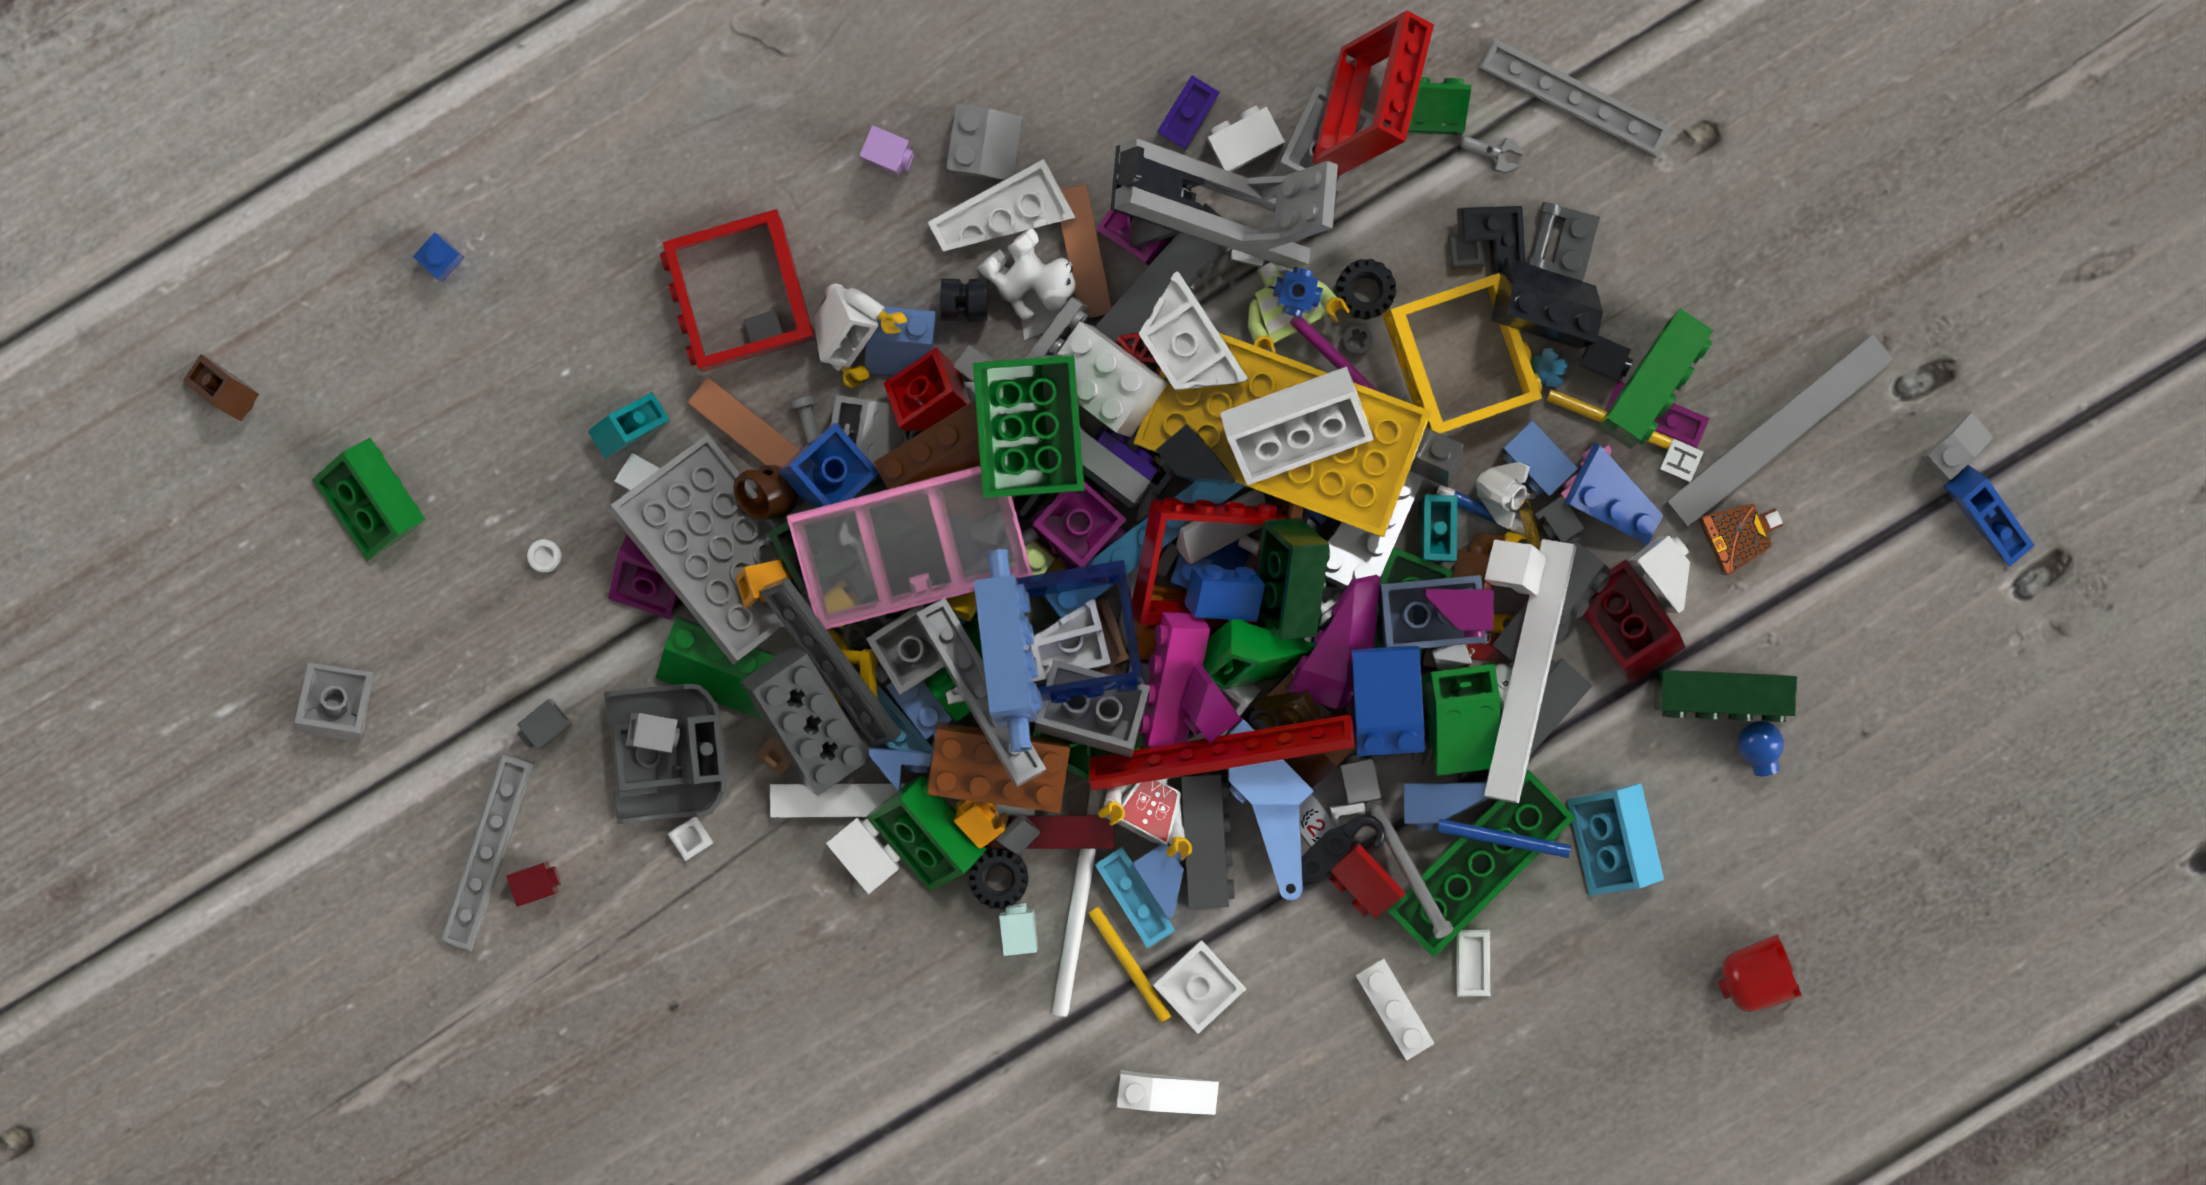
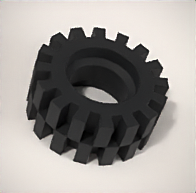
[1336,259,1396,320]
[969,849,1029,909]

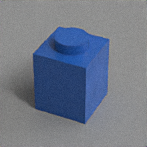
[413,232,465,281]

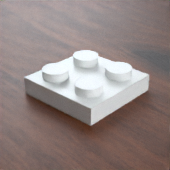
[1153,940,1246,1034]

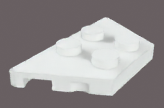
[1139,271,1249,391]

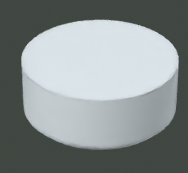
[527,539,562,572]

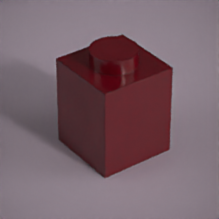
[506,861,561,907]

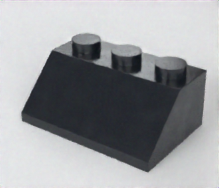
[1491,257,1603,349]

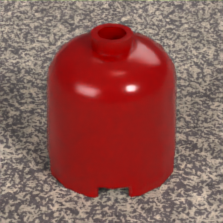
[1718,934,1802,1012]

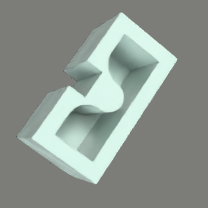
[999,903,1038,956]

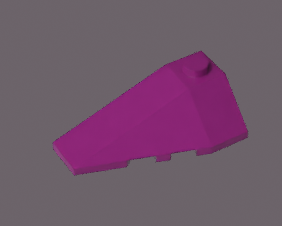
[1288,574,1381,709]

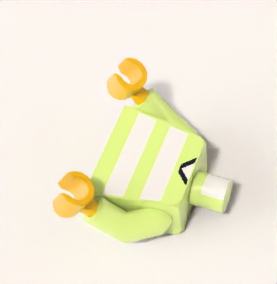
[1248,262,1349,353]

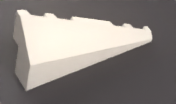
[946,599,1111,705]

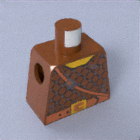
[1698,504,1783,575]

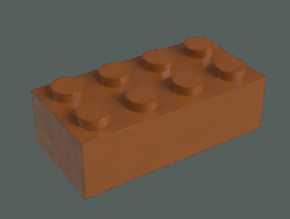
[926,722,1070,813]

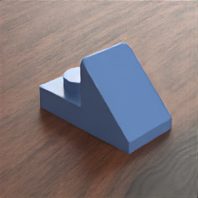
[869,746,932,791]

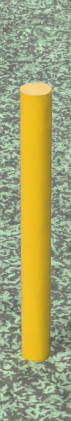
[1546,389,1673,450]
[1088,906,1172,1023]

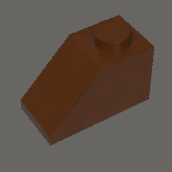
[183,354,259,421]

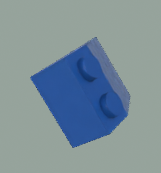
[1352,646,1424,756]

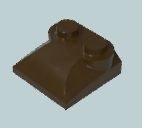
[1249,690,1323,730]

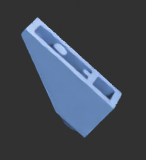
[1404,782,1491,830]

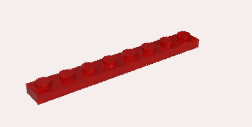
[1089,715,1354,791]

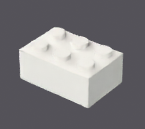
[1057,321,1168,437]

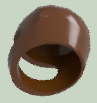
[733,465,799,521]

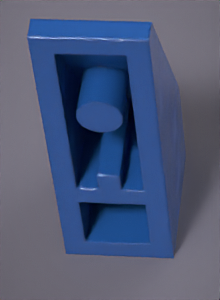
[1943,465,2035,567]

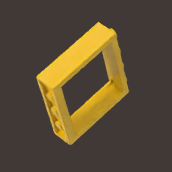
[1382,273,1542,434]

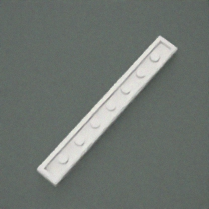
[1484,539,1577,804]
[770,783,1035,817]

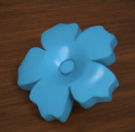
[1530,348,1569,388]

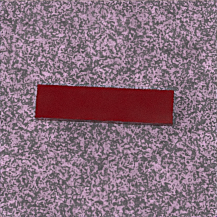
[984,815,1115,849]

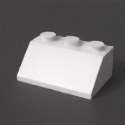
[1627,536,1690,613]

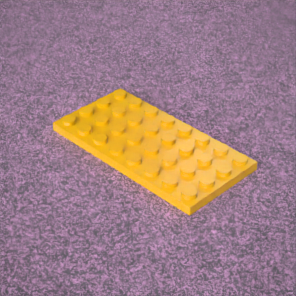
[1133,332,1432,538]

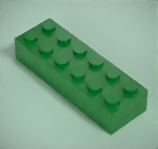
[1387,769,1576,958]

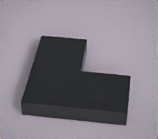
[1457,206,1526,274]

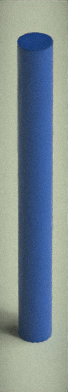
[1437,819,1571,858]

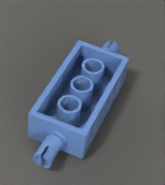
[974,549,1042,752]

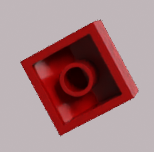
[883,347,971,431]
[1328,841,1406,918]

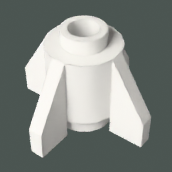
[1476,462,1536,529]

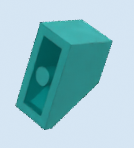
[588,392,670,459]
[1418,494,1458,562]

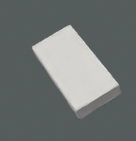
[1456,929,1490,997]

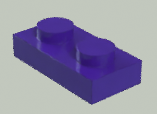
[1157,75,1220,150]
[1094,427,1158,480]

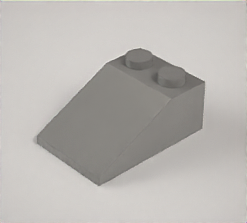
[1271,86,1374,198]

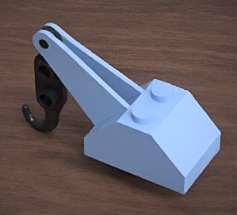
[1227,718,1385,900]

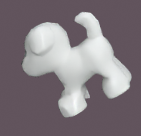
[977,228,1076,320]

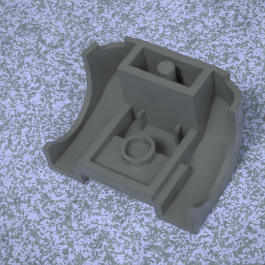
[604,684,726,824]

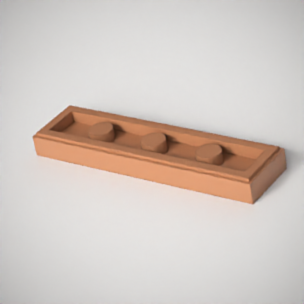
[1060,184,1112,319]
[687,377,800,467]

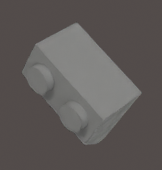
[946,103,1023,181]
[866,604,945,695]

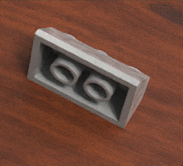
[1035,659,1150,758]

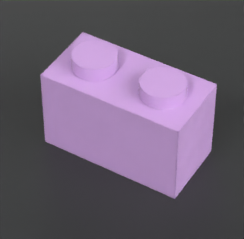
[859,125,915,178]

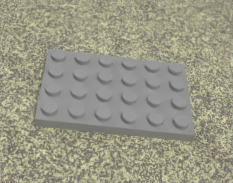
[607,434,832,665]

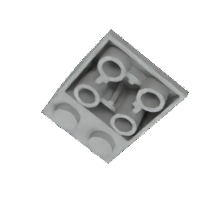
[831,395,904,466]

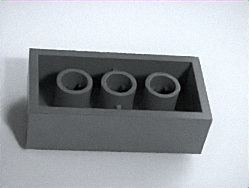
[740,644,871,796]

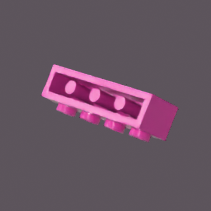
[1138,612,1210,746]

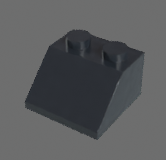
[1156,424,1236,484]

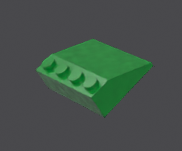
[973,353,1084,498]

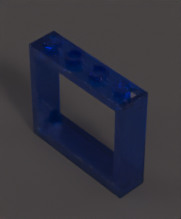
[1016,560,1145,704]

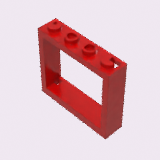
[1312,10,1434,176]
[660,209,816,372]
[1130,497,1286,629]

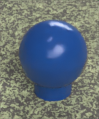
[1738,721,1784,777]

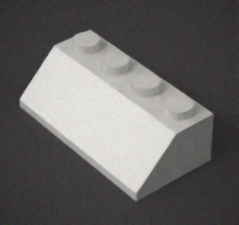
[1220,367,1374,485]

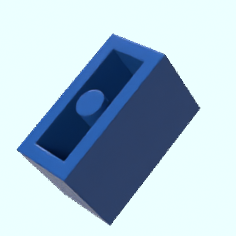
[1184,565,1265,622]

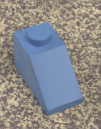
[1132,843,1186,919]

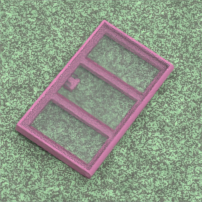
[787,466,1032,630]

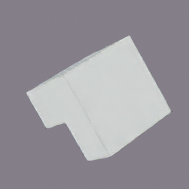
[1485,540,1547,596]

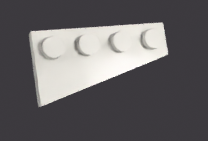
[928,159,1076,251]

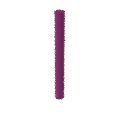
[1290,316,1380,392]

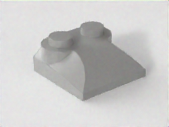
[294,662,374,741]

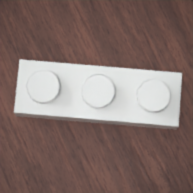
[1355,958,1435,1061]

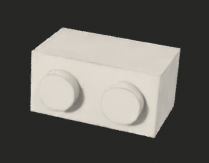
[1207,105,1285,172]
[826,817,901,895]

